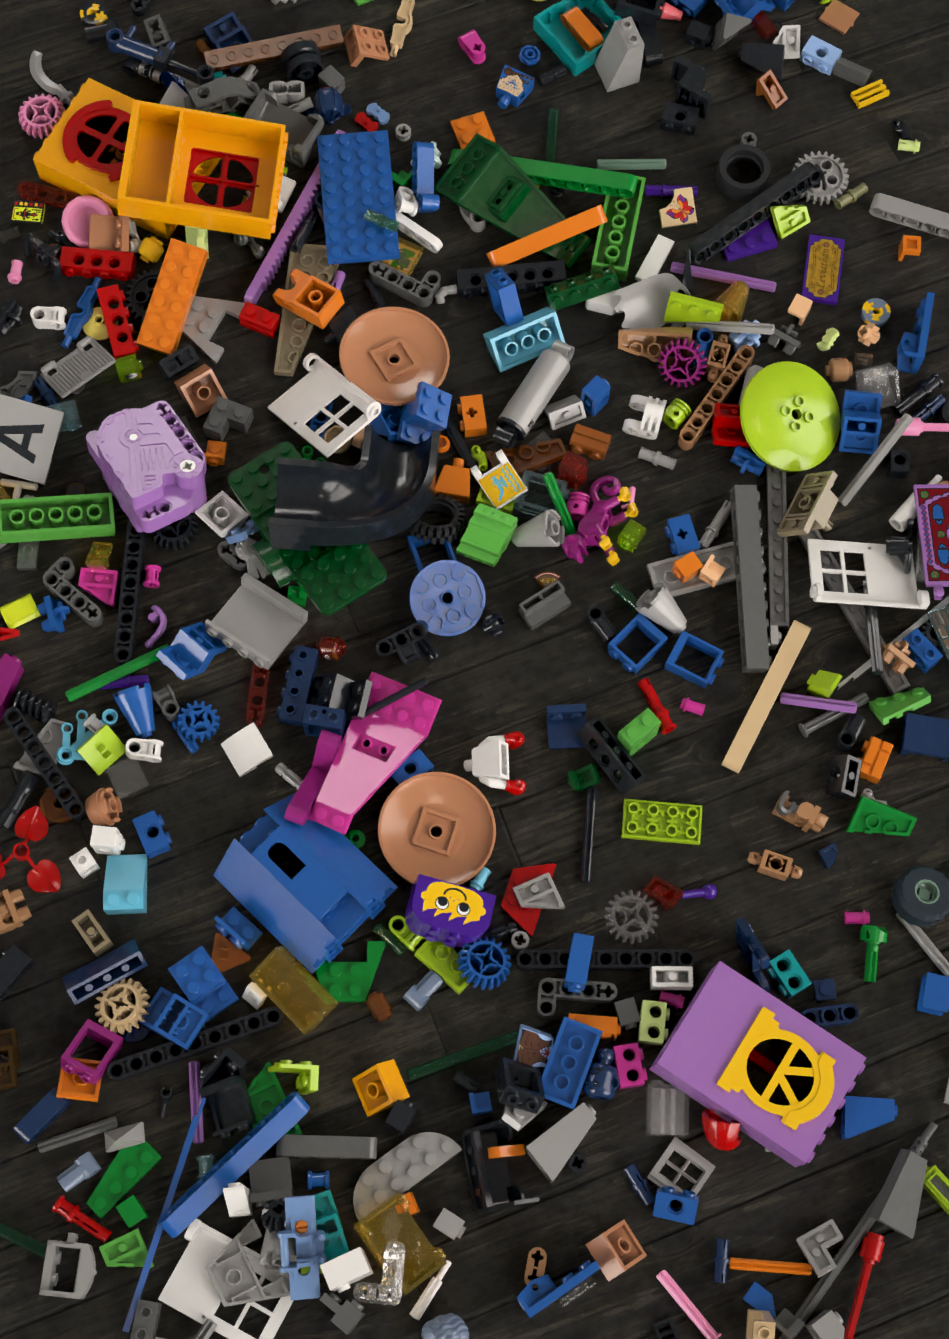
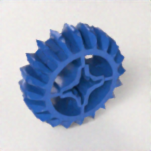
[457,936,511,990]

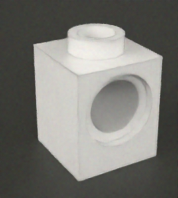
[69,847,100,879]

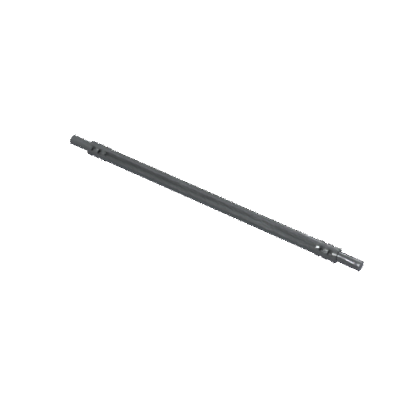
[778,1121,938,1339]

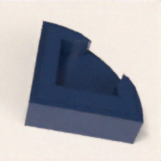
[817,842,837,869]

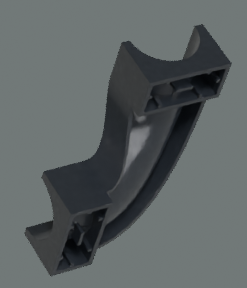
[268,425,440,551]

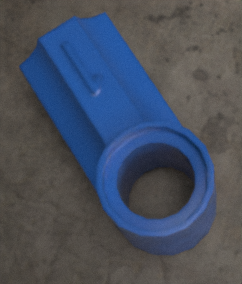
[691,328,713,367]

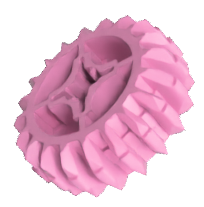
[18,93,65,139]

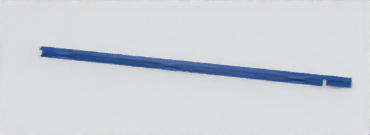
[122,1097,206,1333]

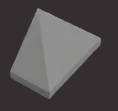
[104,1122,145,1153]

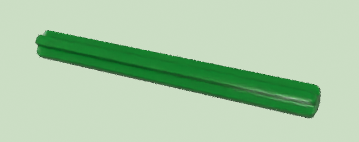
[65,644,169,702]

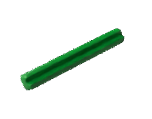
[543,471,577,536]

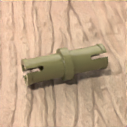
[834,182,868,210]

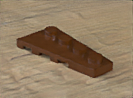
[485,439,568,476]

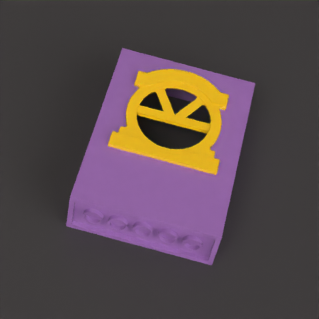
[649,961,866,1167]

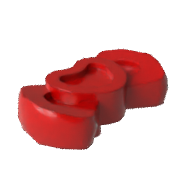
[355,112,379,132]

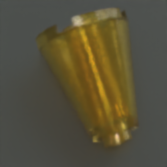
[713,281,750,322]

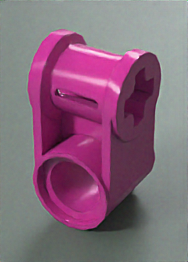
[458,29,486,64]

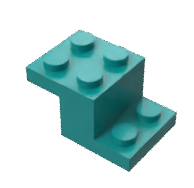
[309,1189,349,1268]

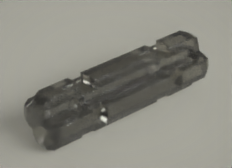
[558,1276,596,1307]

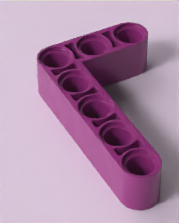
[284,729,342,826]

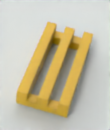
[850,79,890,109]

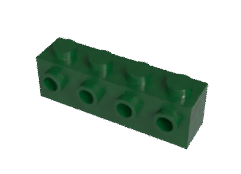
[544,264,621,311]

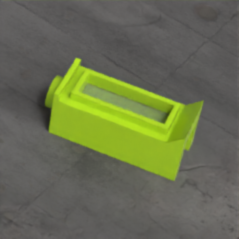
[923,1165,949,1215]

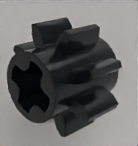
[482,613,506,637]

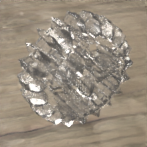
[604,890,659,944]

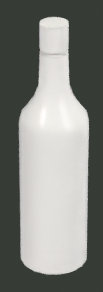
[889,474,942,532]

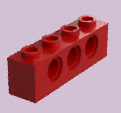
[60,246,136,281]
[96,284,139,362]

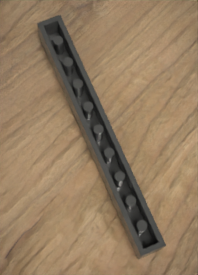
[730,485,772,673]

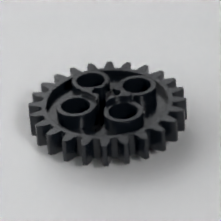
[125,269,160,323]

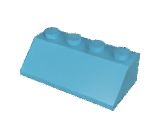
[483,307,565,372]

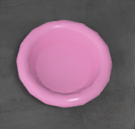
[61,195,114,249]

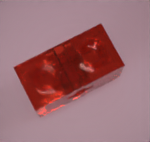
[557,450,589,490]

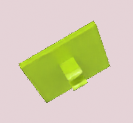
[77,724,125,776]

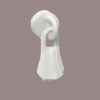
[129,220,142,253]

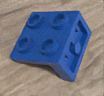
[214,906,263,951]

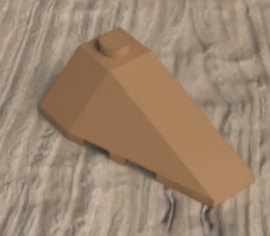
[618,327,693,367]

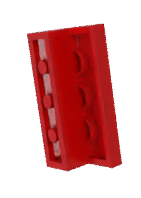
[712,403,751,449]

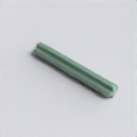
[597,159,666,170]

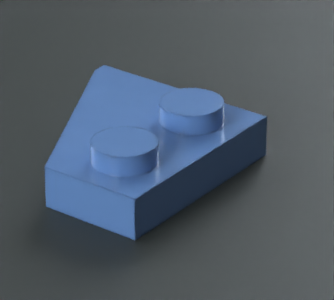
[226,519,258,544]

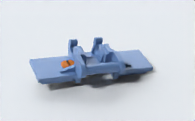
[277,1195,327,1300]

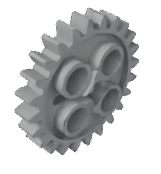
[792,151,849,205]

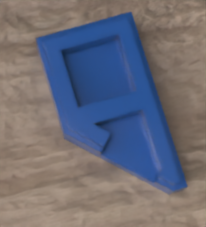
[742,1281,776,1319]

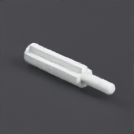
[409,1260,451,1320]

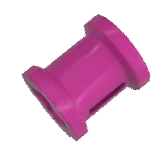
[143,565,161,588]

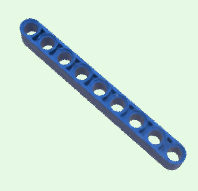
[158,1091,310,1238]

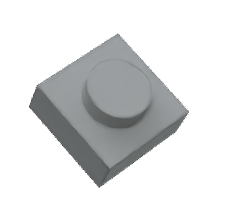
[767,625,782,650]

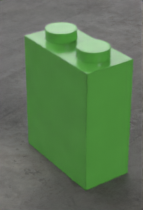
[617,708,661,756]

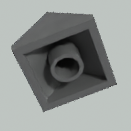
[712,13,752,51]

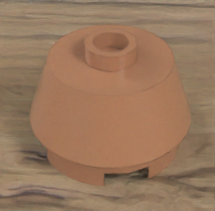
[85,788,122,826]

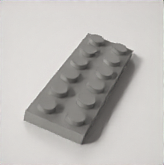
[647,542,766,597]

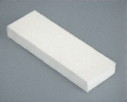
[635,234,675,281]

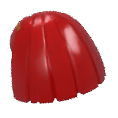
[702,1109,741,1151]

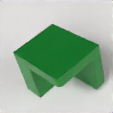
[392,170,412,191]
[116,1195,149,1228]

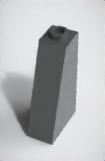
[870,1148,928,1239]

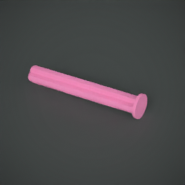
[656,1270,722,1339]

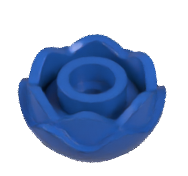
[519,45,541,66]

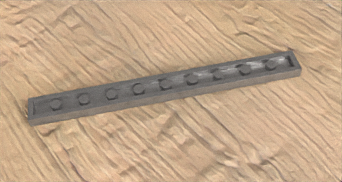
[766,463,789,629]
[798,530,910,695]

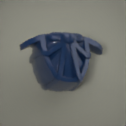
[306,87,352,125]

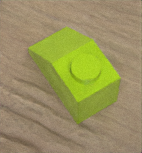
[806,670,842,698]

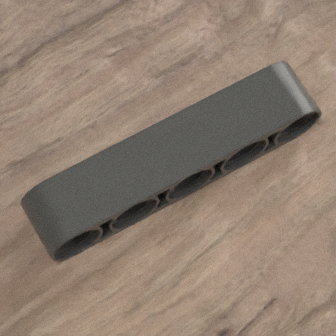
[275,1135,377,1160]

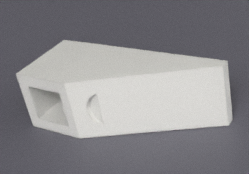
[223,1182,252,1218]

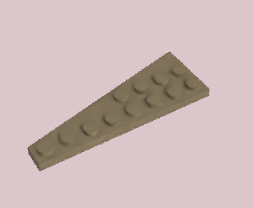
[274,243,339,377]

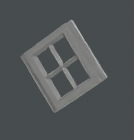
[647,1137,716,1204]

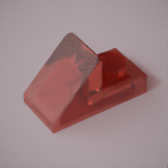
[643,875,684,911]

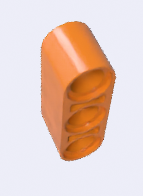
[560,6,604,52]

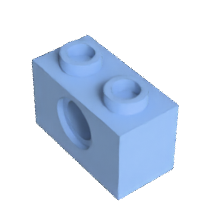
[799,35,842,76]

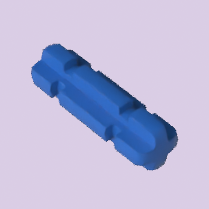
[172,719,199,754]

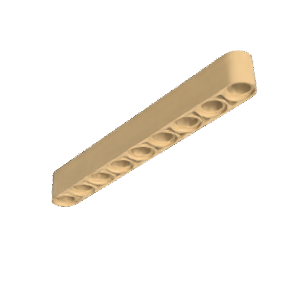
[721,620,811,774]

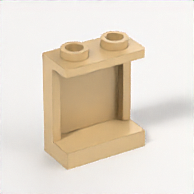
[746,1309,776,1339]

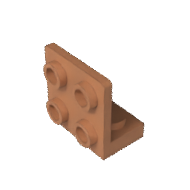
[344,24,390,67]
[89,214,130,252]

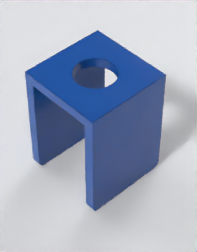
[917,972,949,1016]

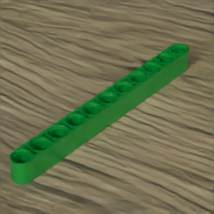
[447,149,638,198]

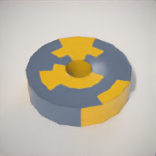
[861,298,891,327]

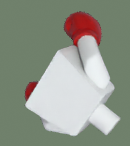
[464,731,526,795]

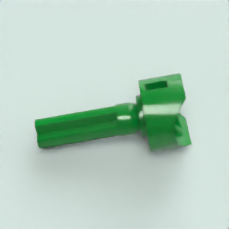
[859,925,888,982]

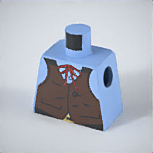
[514,1024,553,1067]

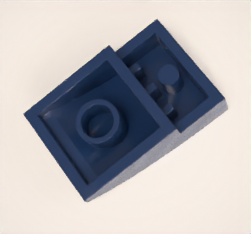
[202,11,253,73]

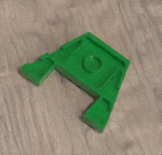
[316,941,386,1002]

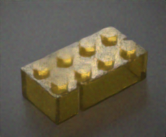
[249,946,338,1034]

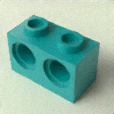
[766,950,812,999]

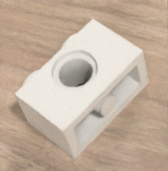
[90,825,125,855]
[650,966,693,991]

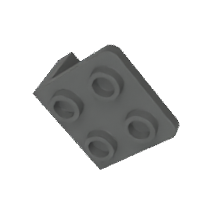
[249,1156,294,1207]

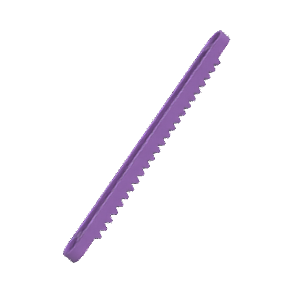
[244,129,347,305]

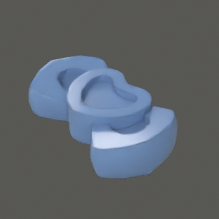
[366,103,390,125]

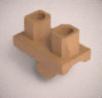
[881,640,916,674]

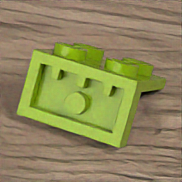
[268,1060,319,1095]

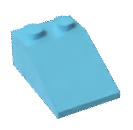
[103,854,147,915]

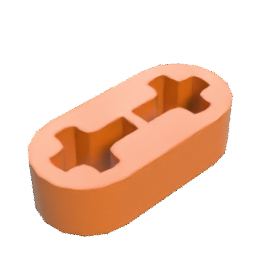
[487,1144,526,1159]

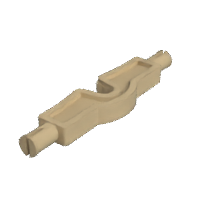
[390,0,415,57]

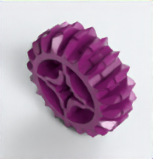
[658,338,707,388]

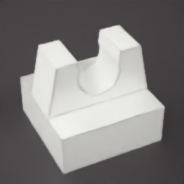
[242,981,270,1009]

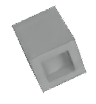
[433,1208,466,1240]

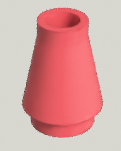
[659,2,683,21]

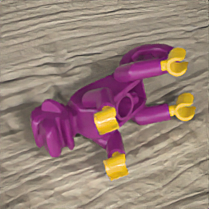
[561,476,638,566]

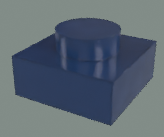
[812,979,837,1002]

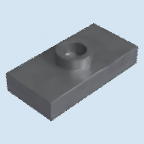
[17,541,39,570]

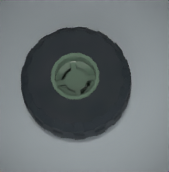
[891,865,949,927]

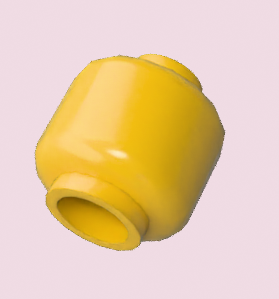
[137,236,164,264]

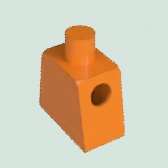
[434,458,470,504]

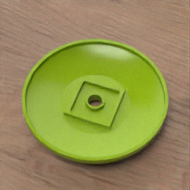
[740,361,840,472]

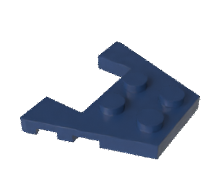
[735,917,770,993]

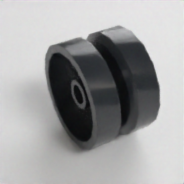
[282,40,324,84]

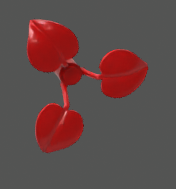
[0,805,61,893]

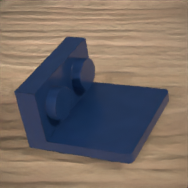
[546,704,586,749]

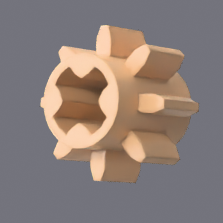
[858,322,880,347]

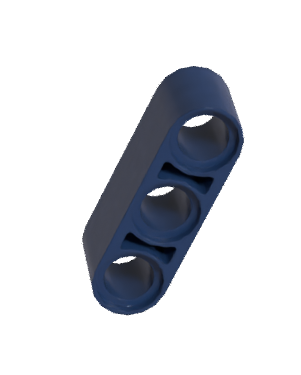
[801,1004,859,1028]
[13,1087,71,1145]

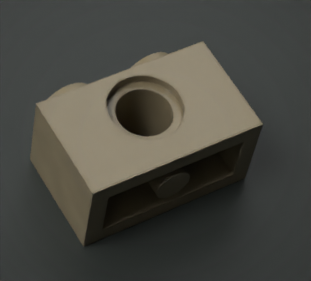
[72,909,114,957]

